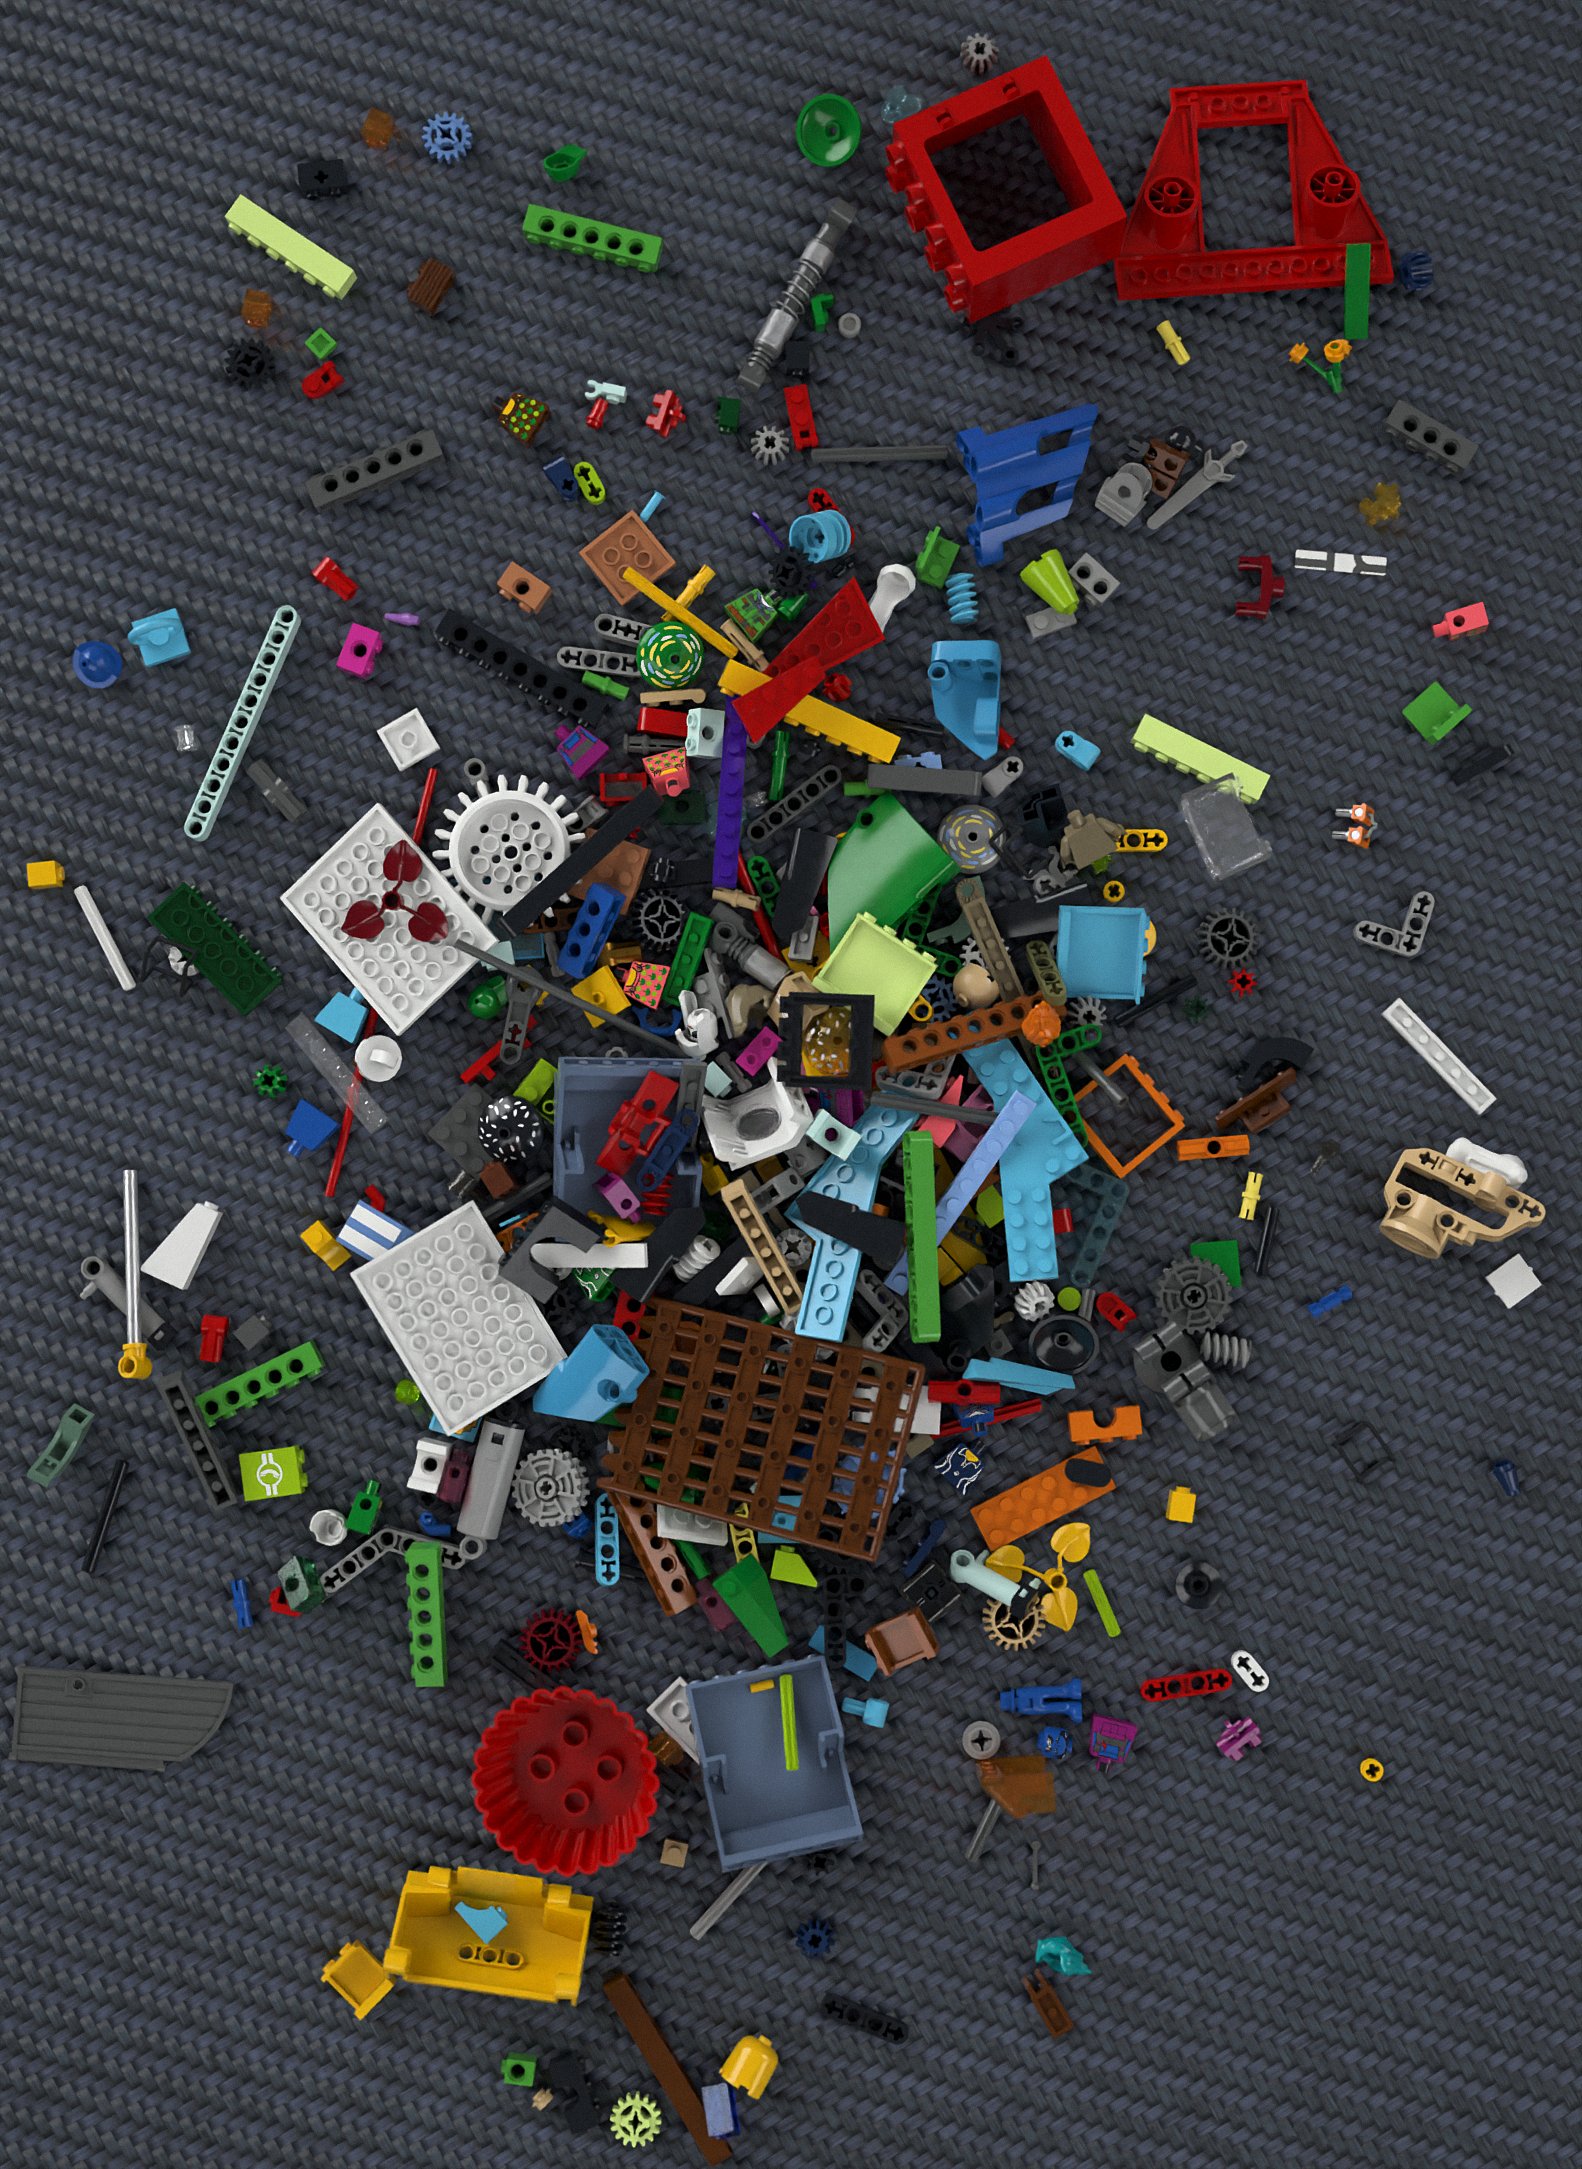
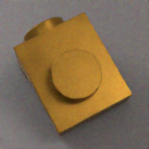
[754,1155,784,1183]

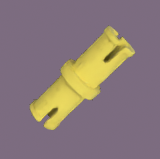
[1239,1172,1263,1220]

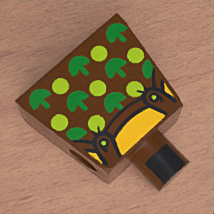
[491,392,551,449]

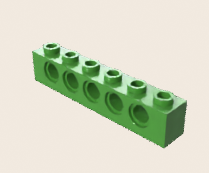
[522,204,663,273]
[195,1340,326,1428]
[405,1542,448,1687]

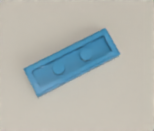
[808,1624,877,1682]

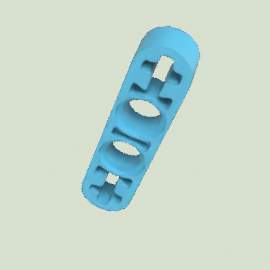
[594,1493,619,1587]

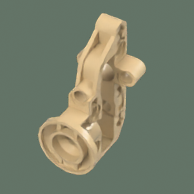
[1379,1148,1546,1259]

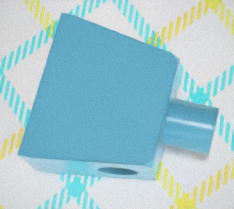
[314,987,370,1045]

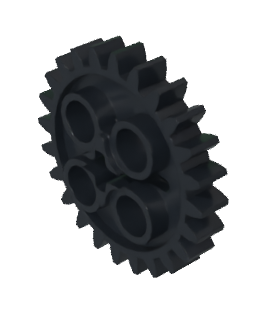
[807,1500,878,1575]

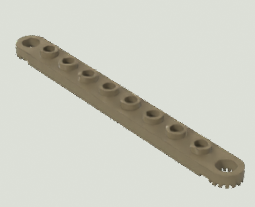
[955,878,1060,1093]

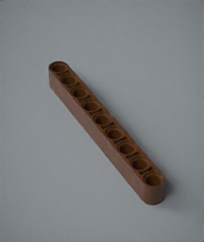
[602,1971,733,2167]

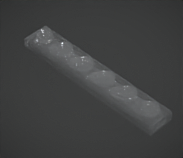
[285,1013,390,1134]

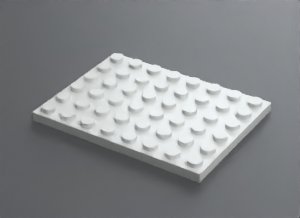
[280,803,500,1036]
[350,1200,568,1436]

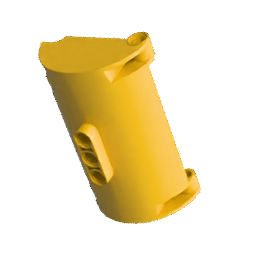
[383,1866,594,2006]

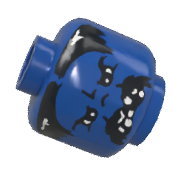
[1037,1726,1073,1759]

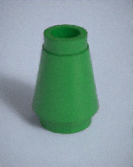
[776,591,809,623]

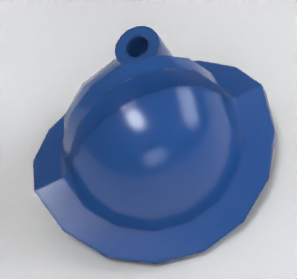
[72,641,122,688]

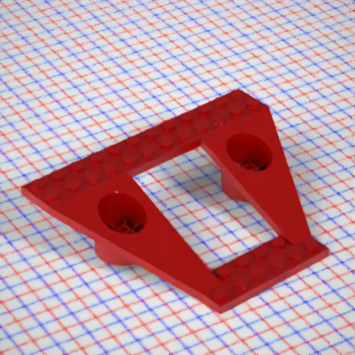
[1113,80,1394,301]

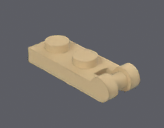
[640,688,706,707]

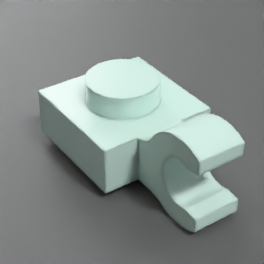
[585,380,627,404]

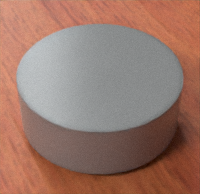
[838,313,861,338]

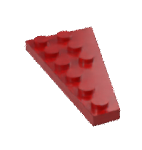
[761,576,885,678]

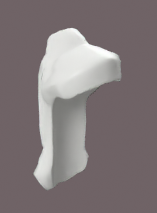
[868,564,915,633]
[1446,1137,1528,1190]

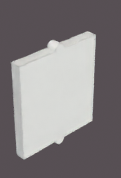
[1485,1254,1542,1309]

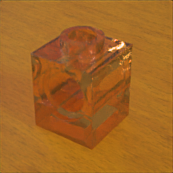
[361,107,396,150]
[241,289,273,328]
[647,1728,685,1768]

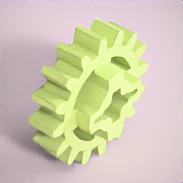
[610,2091,662,2147]

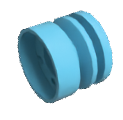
[789,509,851,563]

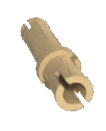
[720,618,770,673]

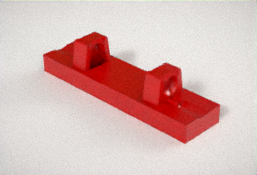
[460,1015,538,1084]

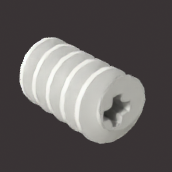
[672,1235,720,1282]

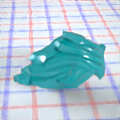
[1035,1937,1091,1977]

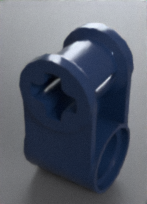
[542,455,580,502]

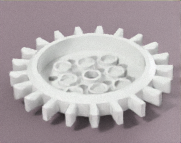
[433,775,587,927]

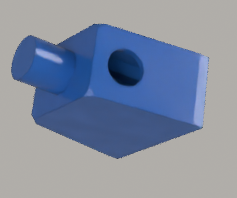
[285,1099,341,1158]

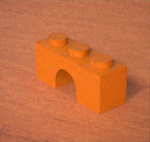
[1067,1405,1142,1445]

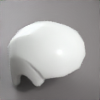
[310,1509,348,1546]

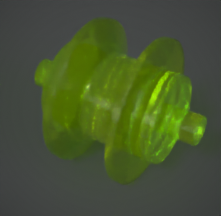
[1092,854,1115,875]
[395,1379,420,1405]

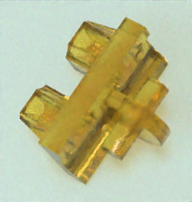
[1359,482,1401,527]

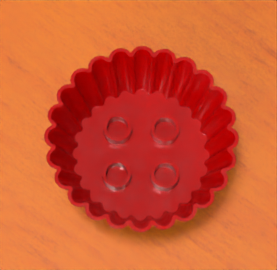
[471,1686,660,1877]

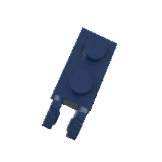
[902,1519,947,1577]

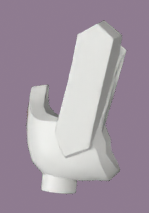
[675,990,719,1061]

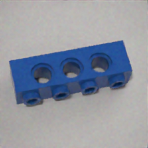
[556,883,627,979]

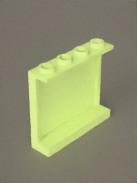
[811,912,938,1037]

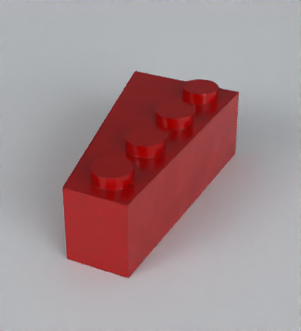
[731,656,827,744]

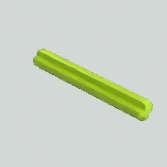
[779,1674,799,1771]

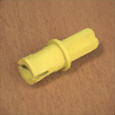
[1156,320,1190,365]

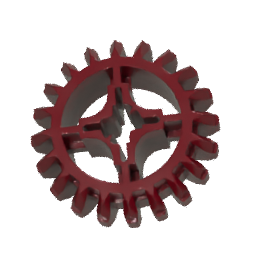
[519,1607,583,1673]

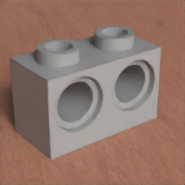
[1068,552,1120,608]

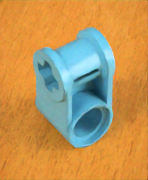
[1055,731,1101,771]

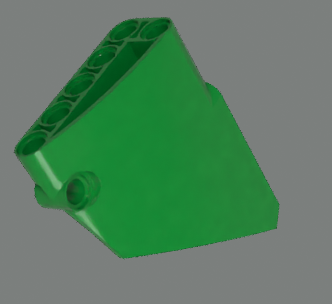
[828,790,962,955]

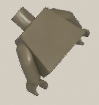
[1060,810,1128,870]

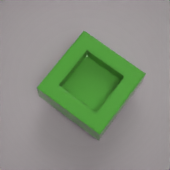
[305,327,338,361]

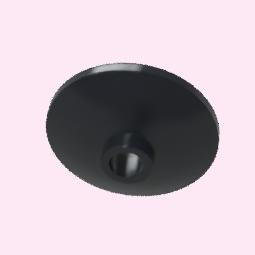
[1175,1562,1223,1609]

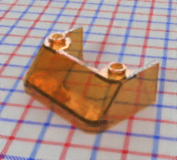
[975,1755,1056,1819]

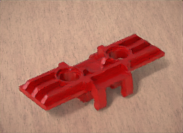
[595,1070,680,1177]

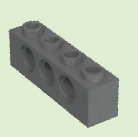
[1381,399,1479,476]

